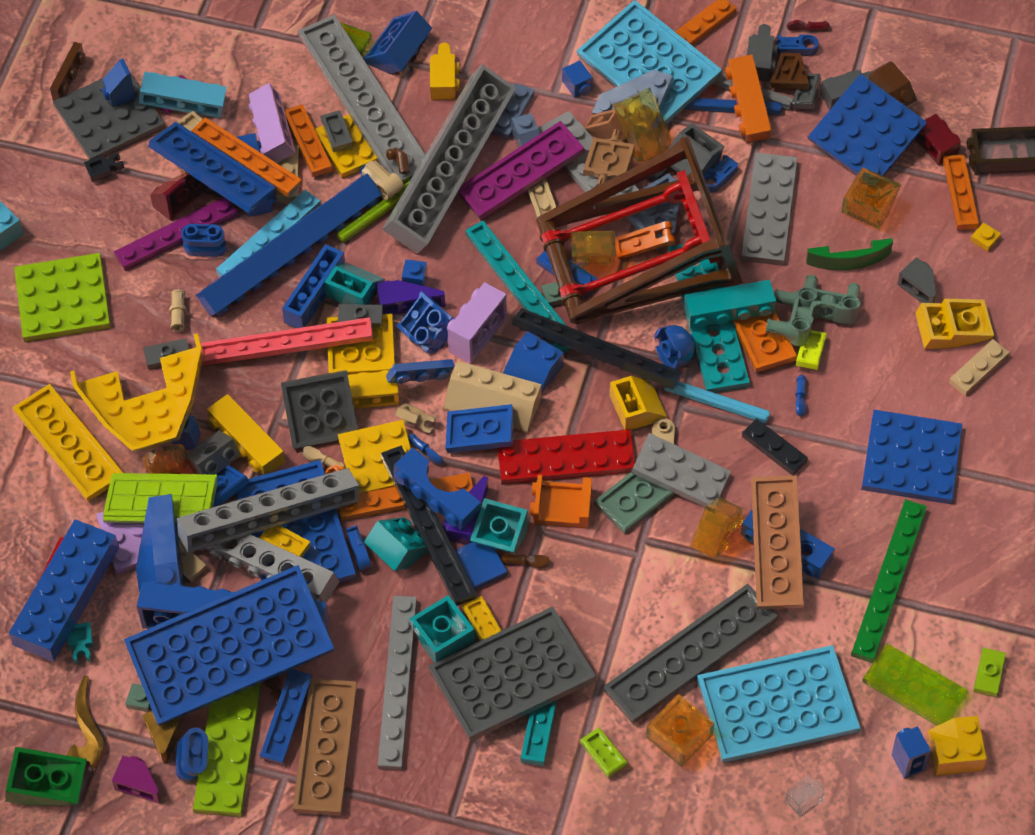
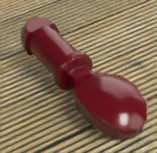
[786,20,830,31]

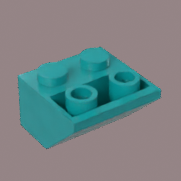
[324,262,385,305]
[364,517,427,571]

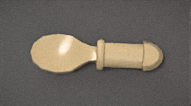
[302,446,345,469]

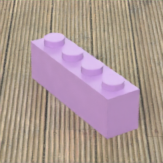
[248,83,296,163]

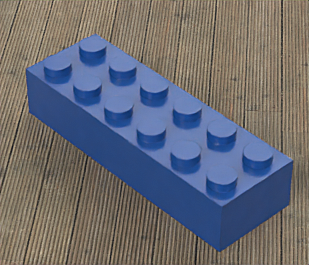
[9,519,119,662]

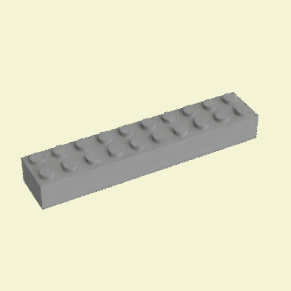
[382,64,516,254]

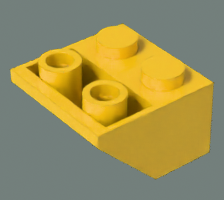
[610,376,667,430]

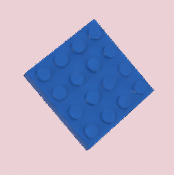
[808,74,927,188]
[861,410,962,504]

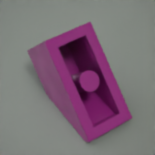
[112,756,161,804]

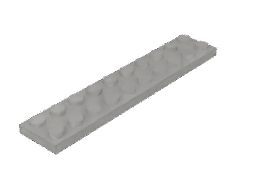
[298,15,425,184]

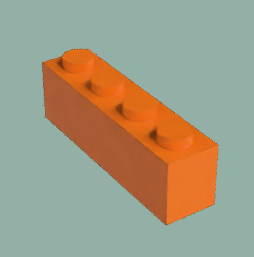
[725,54,771,143]

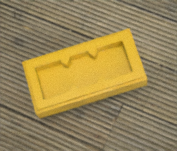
[461,596,501,641]

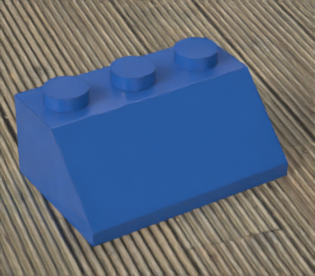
[363,10,432,74]

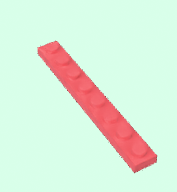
[201,317,373,366]

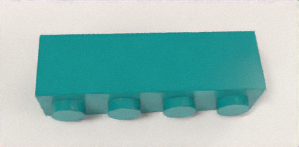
[684,280,776,328]

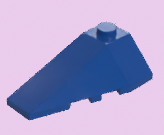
[136,494,185,592]

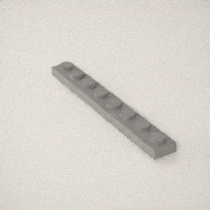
[378,596,417,771]

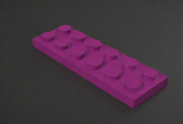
[458,121,585,220]

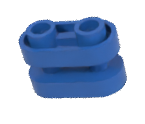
[181,224,227,257]
[175,728,208,782]

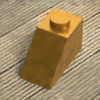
[142,711,182,763]

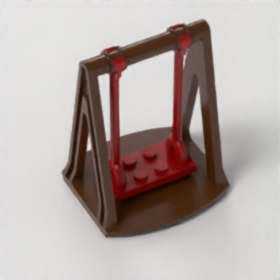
[536,136,743,324]

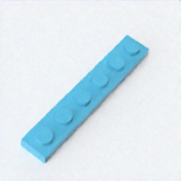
[216,190,321,276]

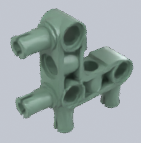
[766,275,861,346]

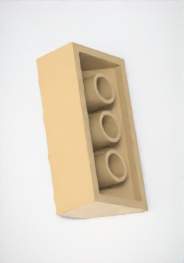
[443,361,541,434]

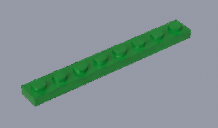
[851,499,927,663]

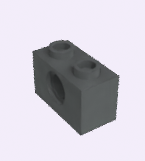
[184,430,241,475]

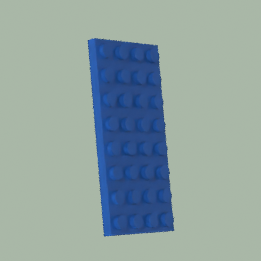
[124,565,335,726]

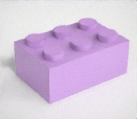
[447,282,507,364]

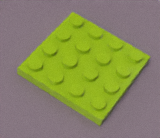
[14,253,111,342]

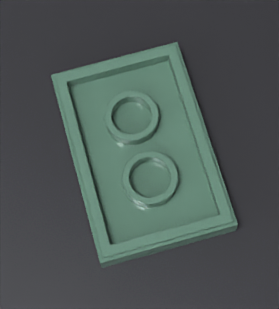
[594,472,675,534]

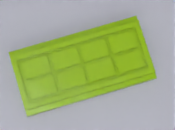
[103,473,218,524]

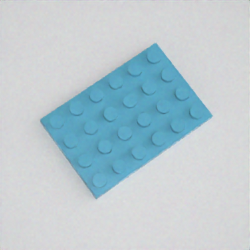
[576,0,722,126]
[697,645,860,763]

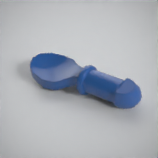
[795,375,807,416]
[408,434,444,465]

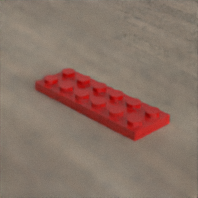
[497,429,635,485]

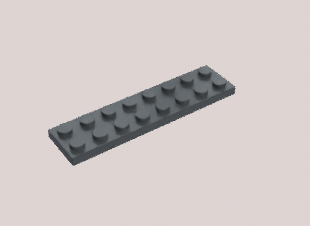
[603,584,778,724]

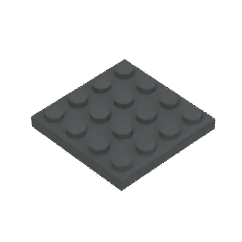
[53,75,165,160]

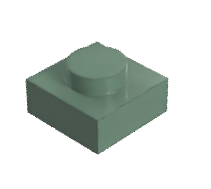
[541,282,562,307]
[125,683,151,712]

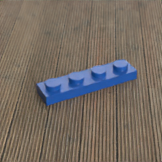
[260,669,312,765]

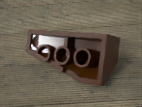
[868,61,917,106]

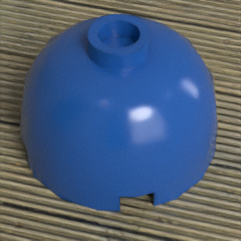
[654,325,695,369]

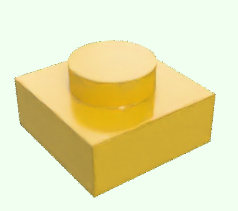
[970,222,1001,252]

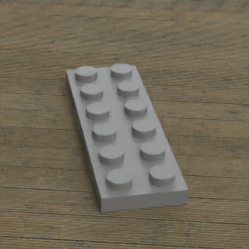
[538,111,639,197]
[741,152,797,266]

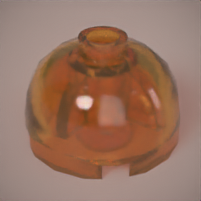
[142,444,188,474]

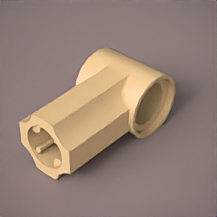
[362,160,404,200]

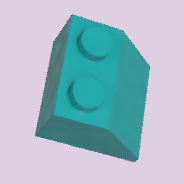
[470,498,531,553]

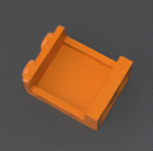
[530,475,592,528]

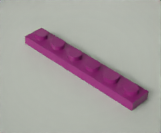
[114,197,238,271]

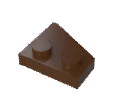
[770,53,810,90]

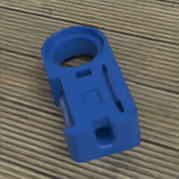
[777,34,819,56]
[703,155,738,193]
[346,525,371,571]

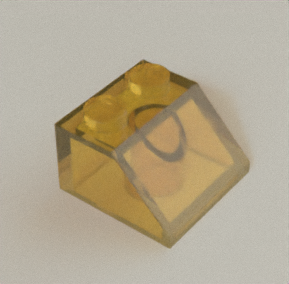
[571,231,616,266]

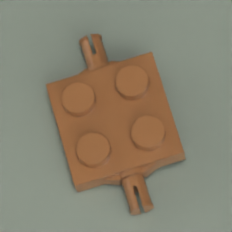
[583,129,635,187]

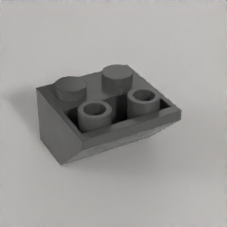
[667,123,725,175]

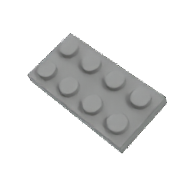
[631,433,731,511]

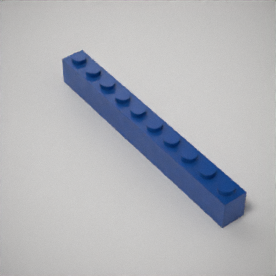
[196,173,382,316]

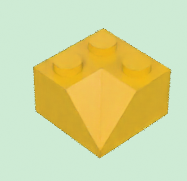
[927,716,987,776]

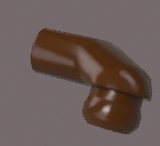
[386,148,410,175]

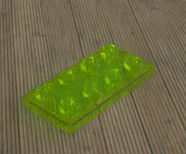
[862,643,969,726]

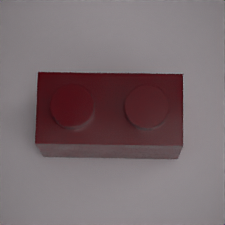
[915,114,961,165]

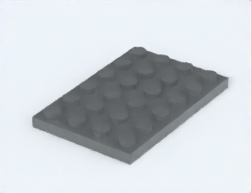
[428,607,597,742]

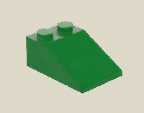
[5,747,87,806]

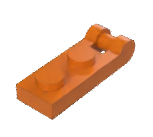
[613,221,675,260]

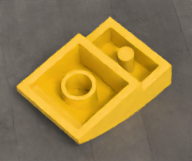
[915,298,994,349]

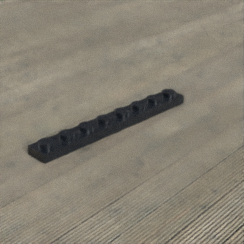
[512,308,682,389]
[381,445,476,606]

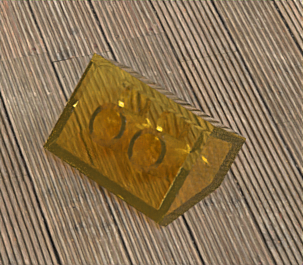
[612,87,673,162]

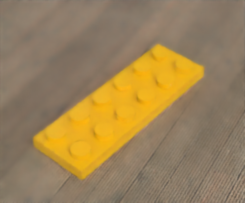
[12,384,123,502]

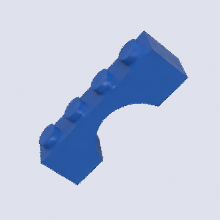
[394,447,481,531]

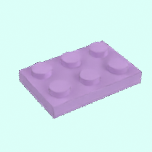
[96,512,144,574]

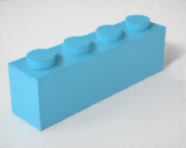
[139,72,227,119]

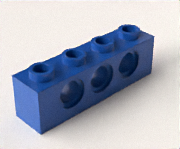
[282,244,345,328]
[741,510,835,579]

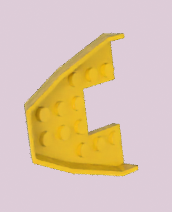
[70,333,204,453]

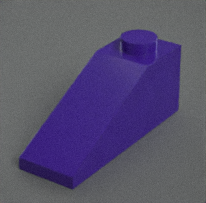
[376,280,446,315]
[443,476,489,545]

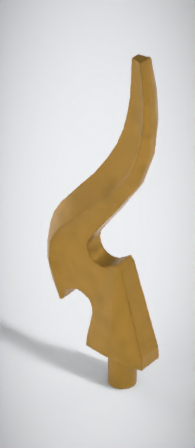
[66,675,104,770]

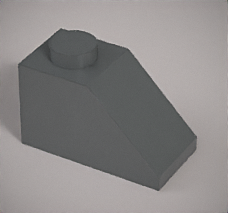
[897,257,936,303]

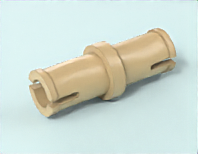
[169,289,187,332]

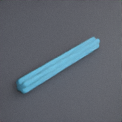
[664,381,770,423]

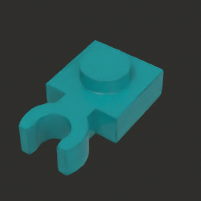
[68,622,93,664]

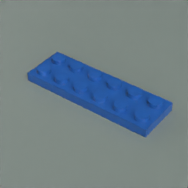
[148,122,276,213]

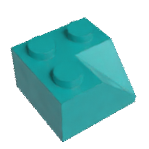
[409,595,475,663]

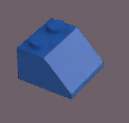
[503,331,564,393]

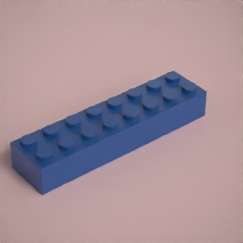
[137,581,329,633]

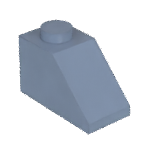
[512,113,540,148]

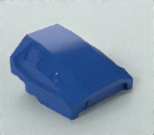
[396,291,455,354]

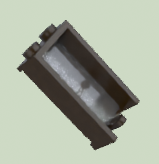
[966,126,1035,175]

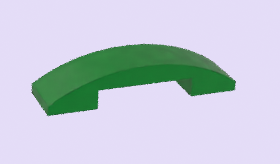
[806,238,893,270]

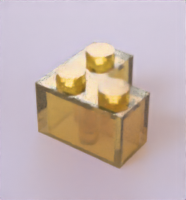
[690,497,744,558]

